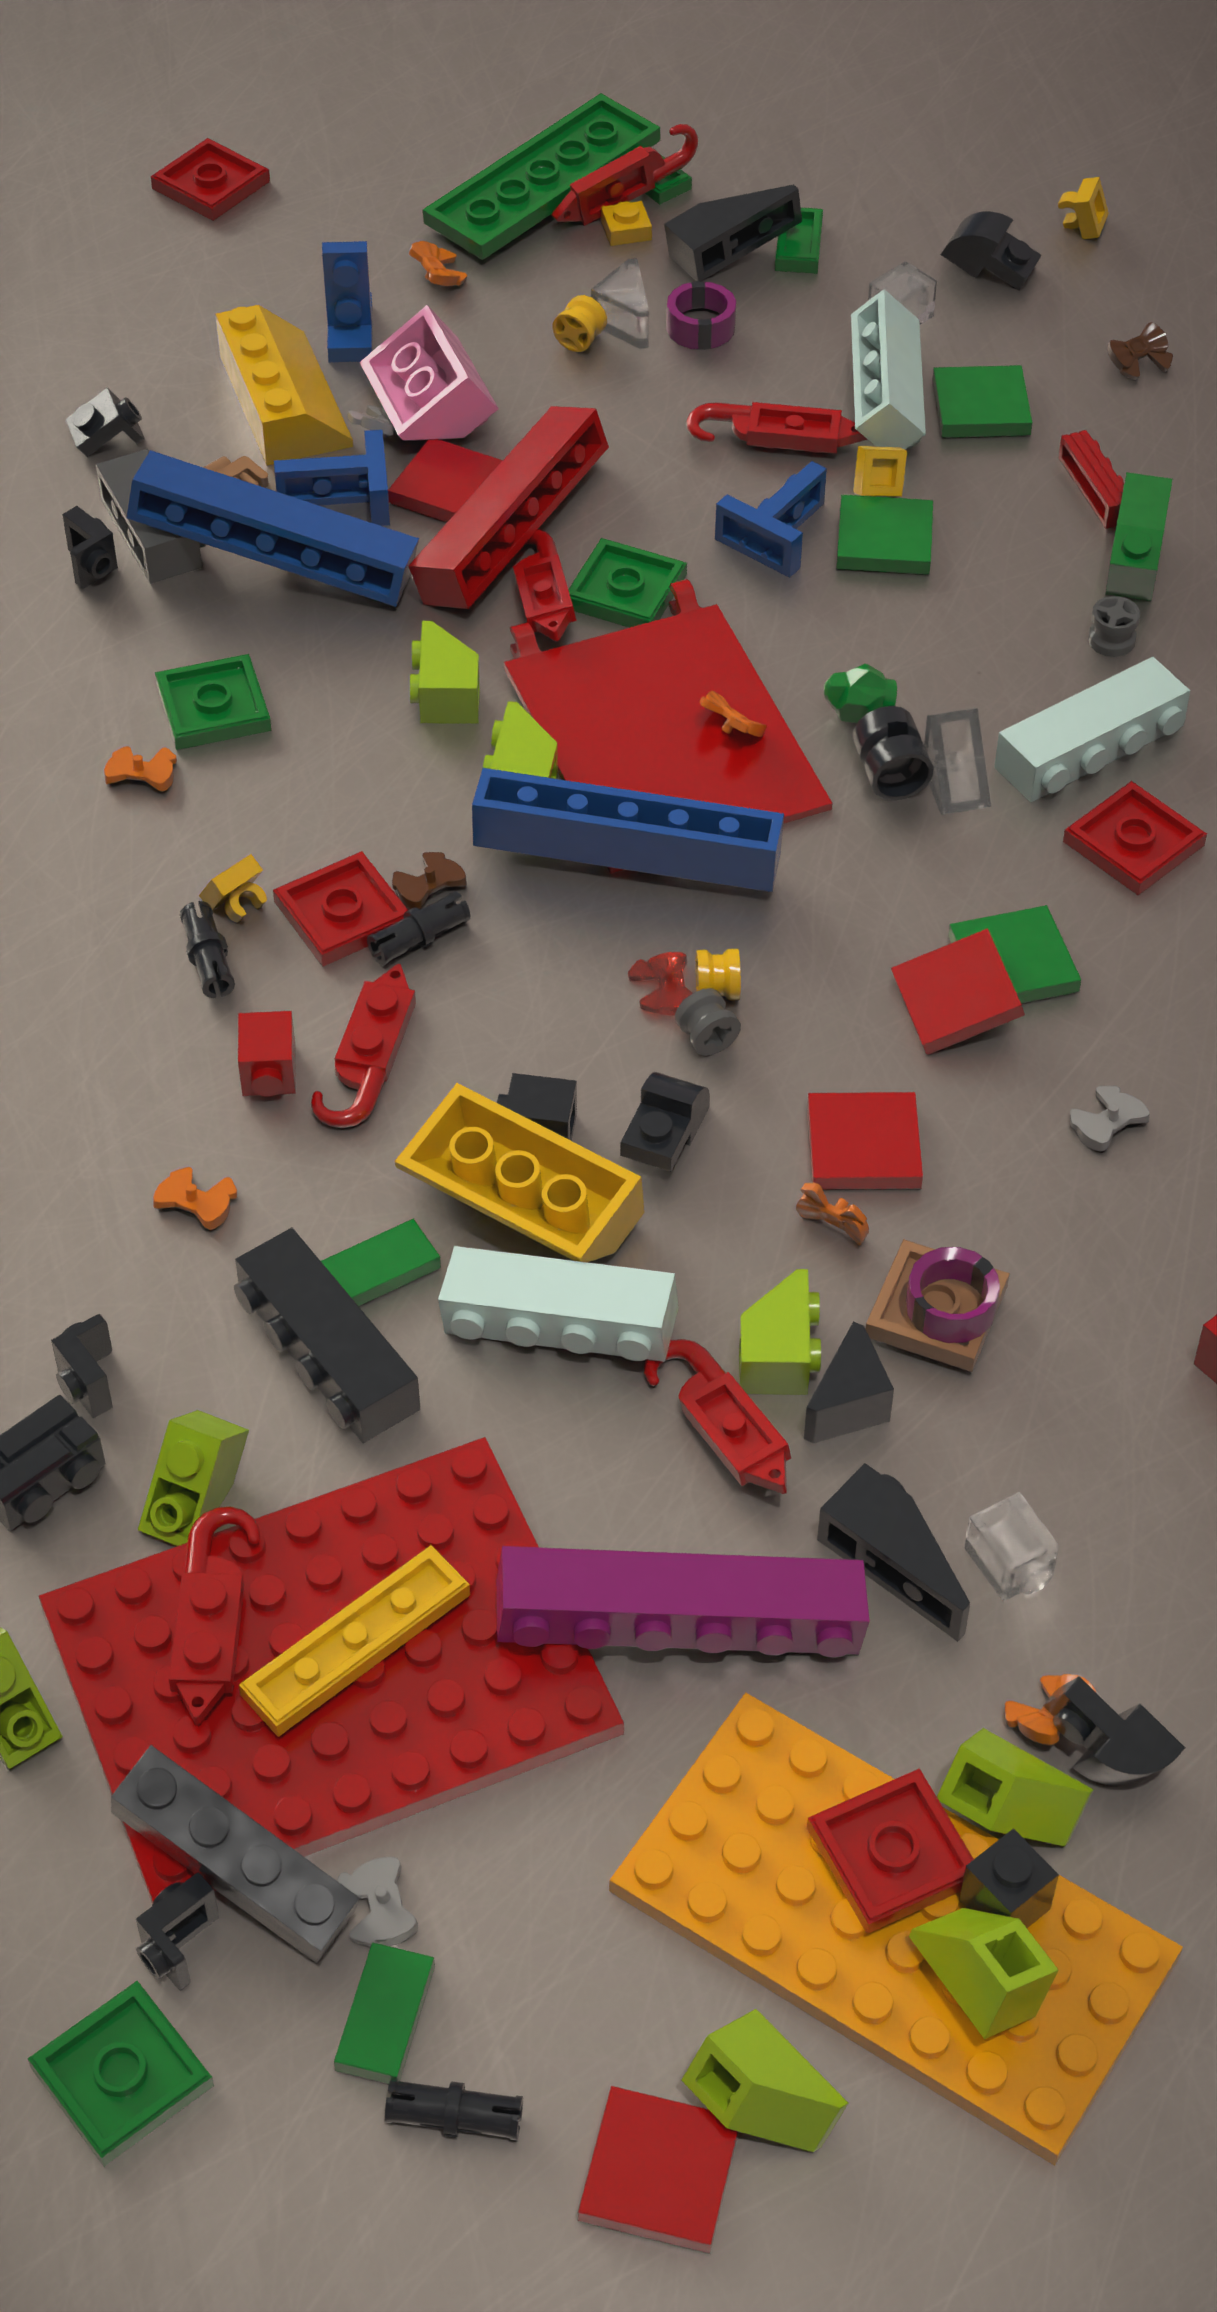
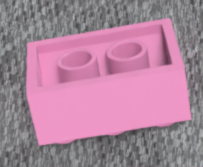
[360,305,499,441]

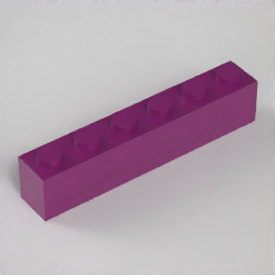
[496,1546,870,1657]

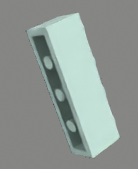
[851,289,926,449]
[994,657,1191,803]
[438,1246,679,1362]

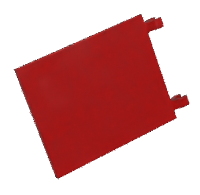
[504,579,833,874]

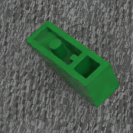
[1105,472,1173,601]

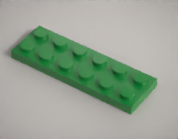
[422,93,661,260]

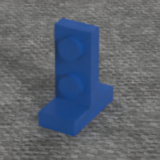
[322,241,372,363]
[274,430,390,526]
[715,461,827,578]

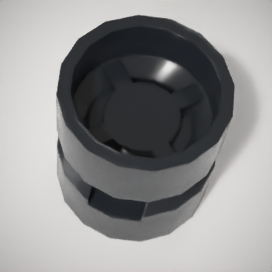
[853,706,934,801]

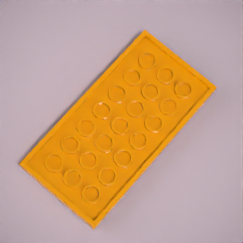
[609,1692,1183,2166]

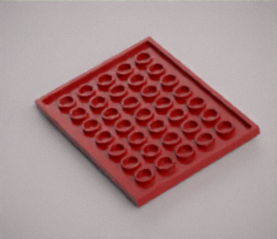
[39,1437,624,1904]

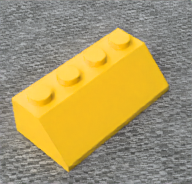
[215,305,353,466]
[395,1083,645,1262]

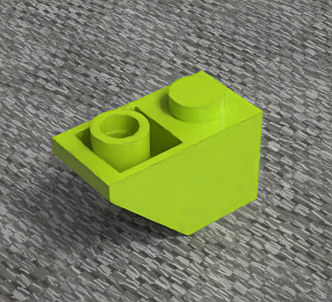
[410,621,480,724]
[483,701,558,779]
[739,1269,821,1395]
[138,1410,249,1546]
[0,1627,63,1769]
[937,1728,1094,1846]
[909,1908,1059,2039]
[681,2009,849,2152]

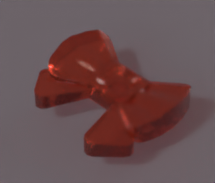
[628,952,693,1016]

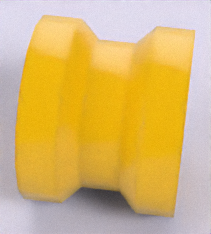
[552,295,607,352]
[695,948,741,1001]

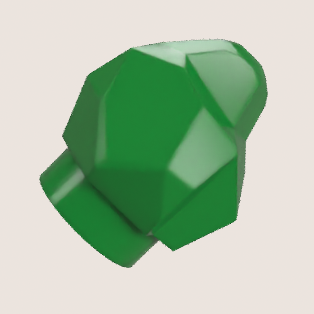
[823,663,897,724]

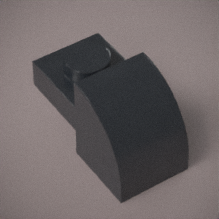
[940,211,1042,291]
[620,1072,710,1172]
[1043,1676,1186,1785]

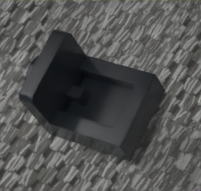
[65,387,145,457]
[62,506,118,589]
[51,1314,113,1418]
[136,1872,219,1990]

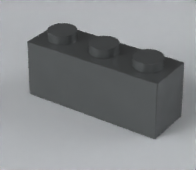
[96,449,206,584]

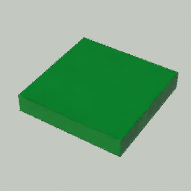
[932,365,1033,438]
[836,495,933,574]
[568,538,687,628]
[155,654,272,750]
[948,905,1081,1003]
[27,1980,214,2167]

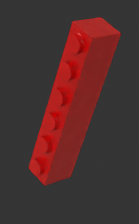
[408,406,609,609]

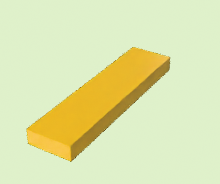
[239,1545,470,1737]

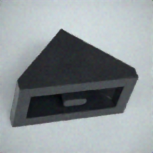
[804,1321,894,1443]

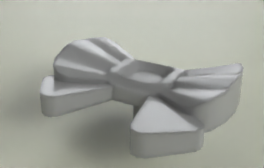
[348,405,395,438]
[1070,1086,1150,1152]
[337,1857,418,1947]

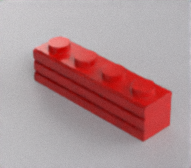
[1058,430,1124,529]

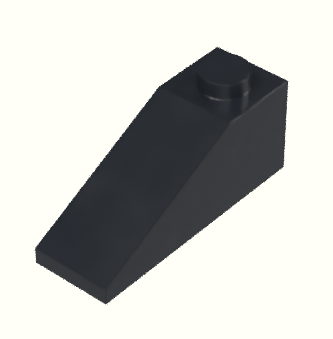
[664,184,802,281]
[817,1463,970,1642]

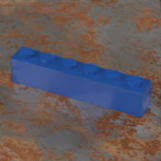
[126,450,419,607]
[472,768,784,892]

